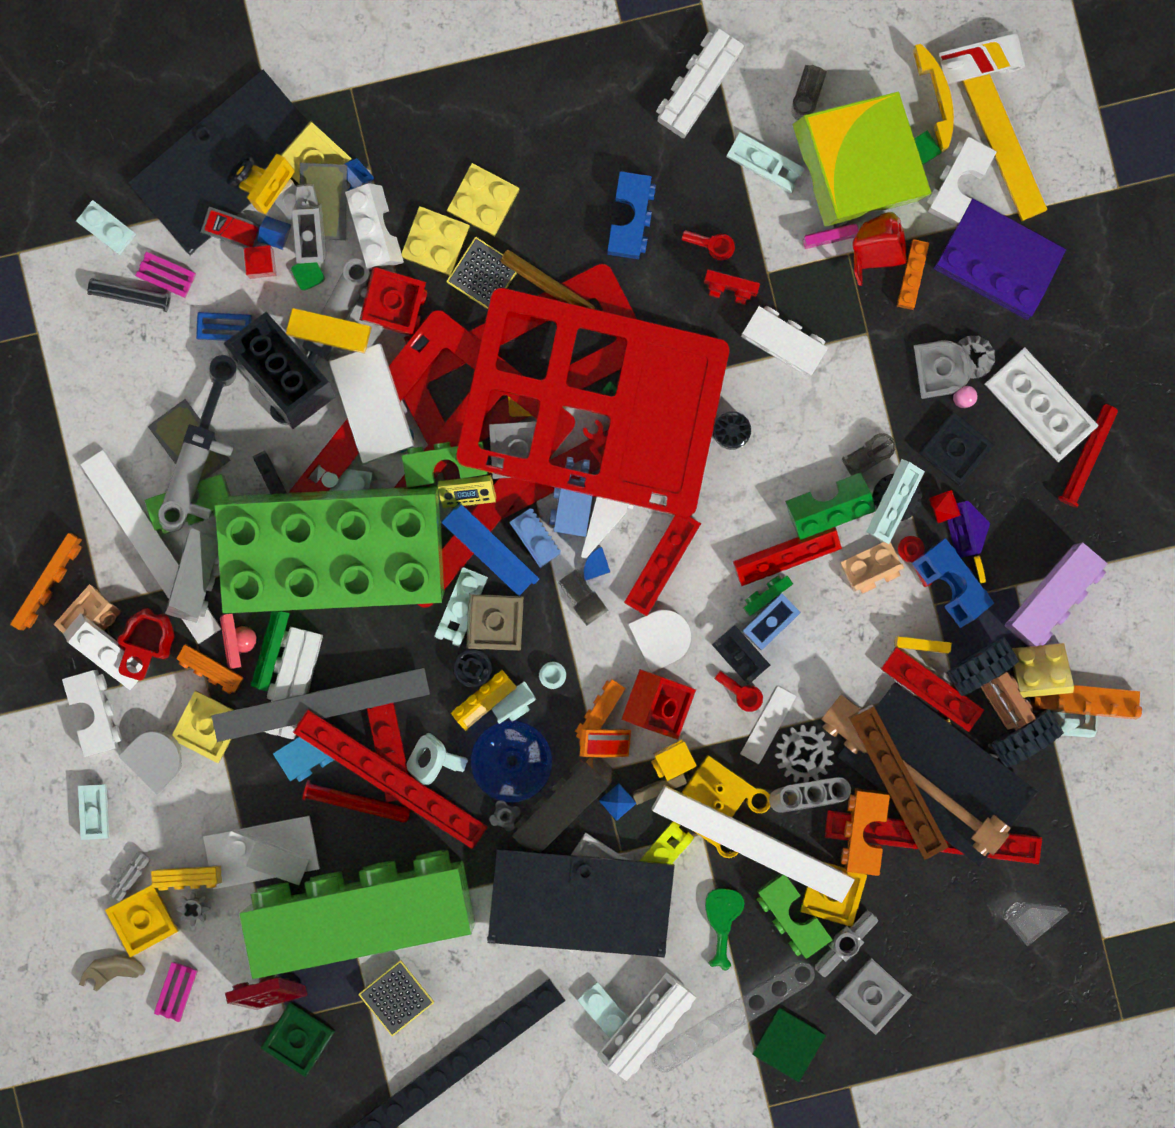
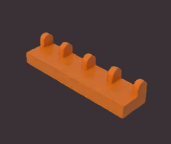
[1030,685,1142,720]

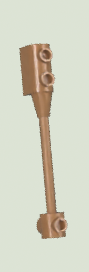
[821,694,1011,856]

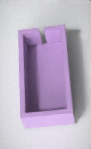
[1004,542,1107,646]

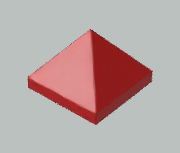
[929,490,961,523]

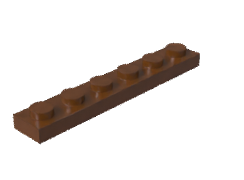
[848,705,948,860]

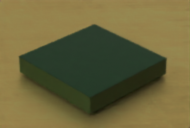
[261,1002,335,1078]
[752,1007,826,1082]

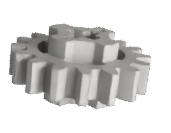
[775,725,834,783]

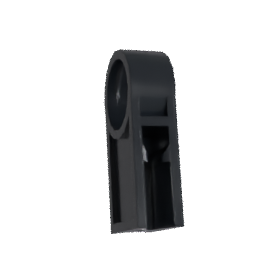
[253,450,287,494]

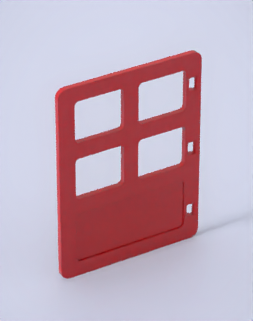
[456,288,729,517]

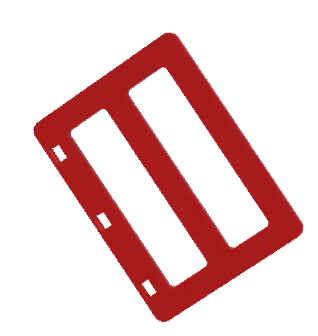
[404,264,637,520]
[289,311,575,607]

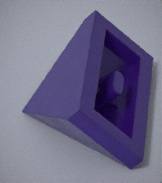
[947,501,990,558]

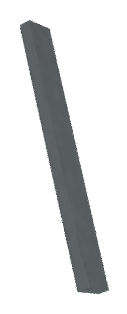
[211,668,430,742]

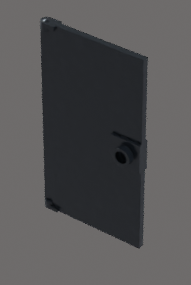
[128,69,309,256]
[837,682,1038,866]
[487,849,675,958]

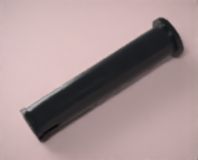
[87,278,171,312]

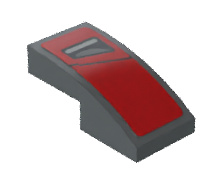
[201,207,260,248]

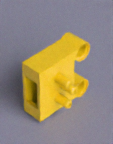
[681,755,771,858]

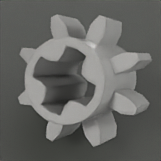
[175,892,211,926]

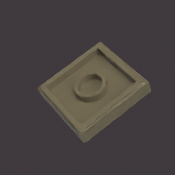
[466,594,524,650]
[632,774,687,805]

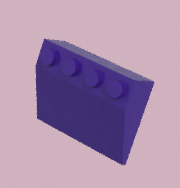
[933,198,1066,320]

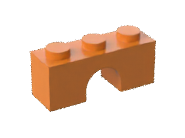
[841,788,890,876]

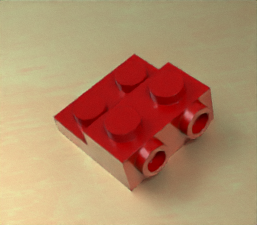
[359,267,427,335]

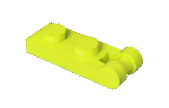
[639,821,695,864]

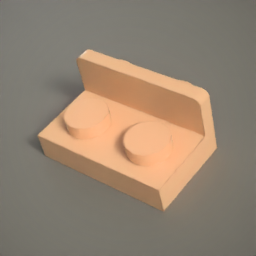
[840,542,904,594]
[54,584,121,633]

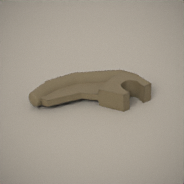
[79,955,146,991]

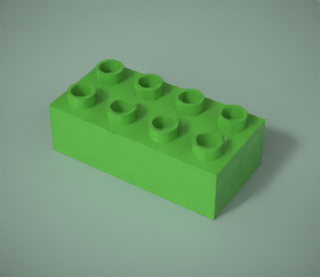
[215,486,444,613]
[239,850,475,979]

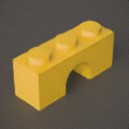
[651,739,697,781]

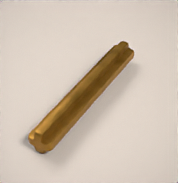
[500,250,595,310]

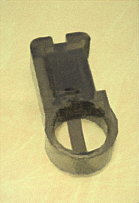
[842,433,896,476]

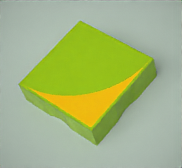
[792,91,932,227]

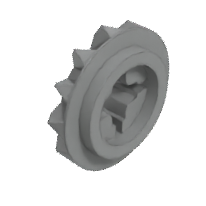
[957,336,995,379]

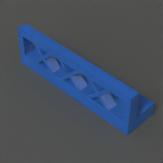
[441,502,539,596]

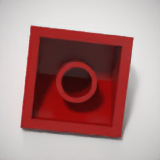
[621,669,696,740]

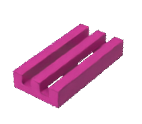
[803,224,858,249]
[135,252,196,298]
[154,962,198,1022]

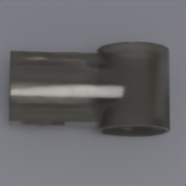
[791,65,827,120]
[558,569,609,626]

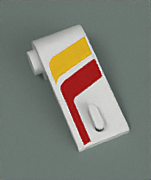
[939,31,1025,84]

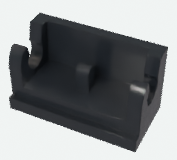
[712,625,770,685]

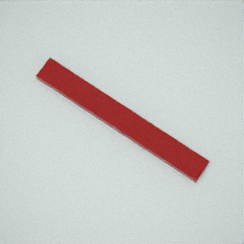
[292,709,487,849]
[824,810,1042,864]

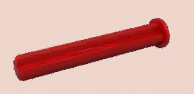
[1058,404,1118,508]
[302,780,410,823]

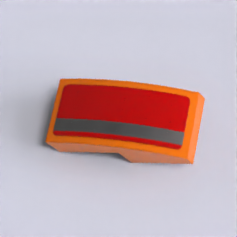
[580,728,631,757]

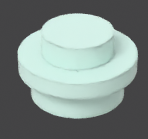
[539,662,566,689]

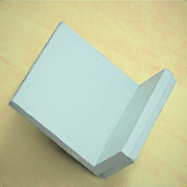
[492,681,536,724]

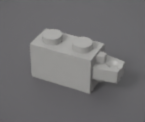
[292,184,326,263]

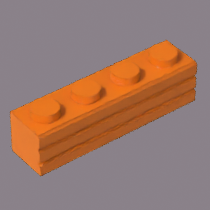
[897,239,929,310]
[176,644,245,694]
[575,679,626,739]

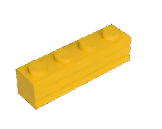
[451,670,517,731]
[151,866,222,891]

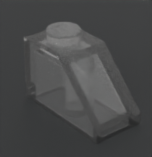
[1003,902,1069,946]

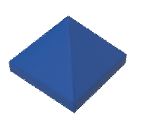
[599,783,636,821]

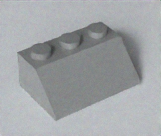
[165,528,219,623]

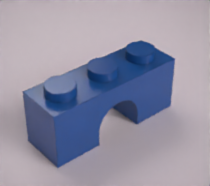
[607,171,656,259]
[912,538,994,628]

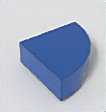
[584,547,610,581]

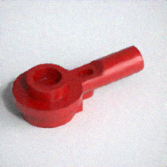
[682,230,735,261]
[897,536,933,587]
[714,670,763,712]

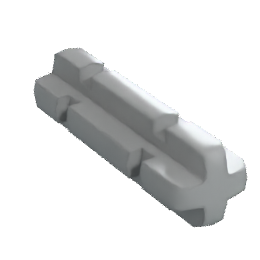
[109,852,150,901]

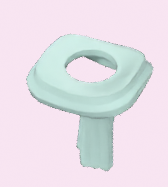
[1052,712,1098,738]
[407,733,468,785]

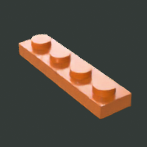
[10,533,82,630]

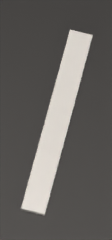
[80,450,221,644]
[652,785,855,903]

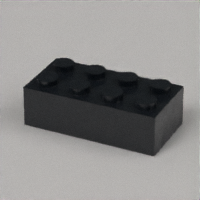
[223,312,336,429]

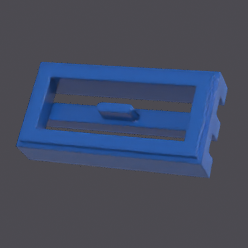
[196,312,252,341]

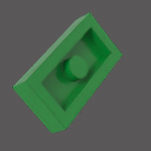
[743,575,793,616]

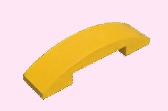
[912,44,954,152]

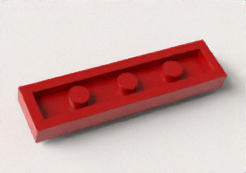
[624,515,702,616]
[733,527,842,587]
[880,647,984,732]
[367,703,409,802]

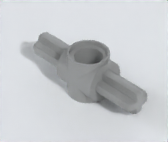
[814,911,878,977]

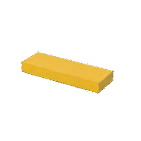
[286,308,372,354]

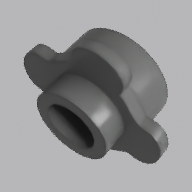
[490,800,521,831]

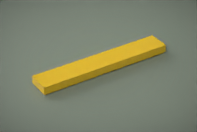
[962,74,1047,222]

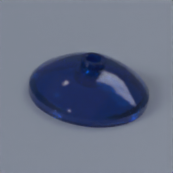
[471,721,552,802]

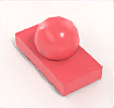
[220,613,257,669]

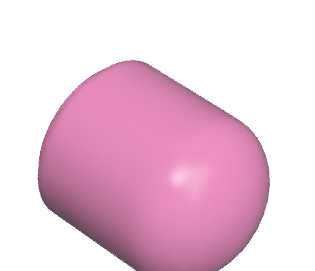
[953,386,977,408]

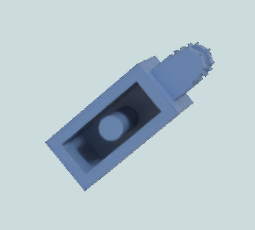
[549,457,592,537]

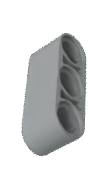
[769,778,851,813]

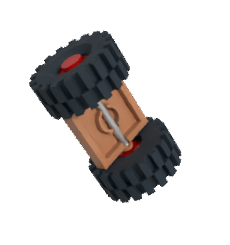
[947,638,1064,768]

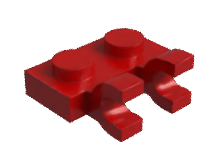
[704,270,760,305]

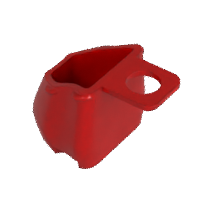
[853,212,907,286]
[117,608,174,681]

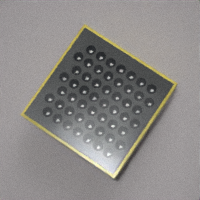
[447,237,517,309]
[358,960,435,1037]

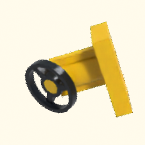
[226,154,295,215]

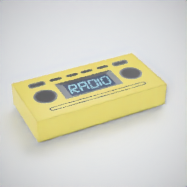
[437,475,496,508]

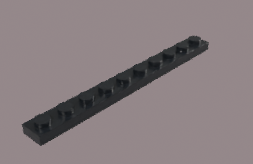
[350,978,566,1128]

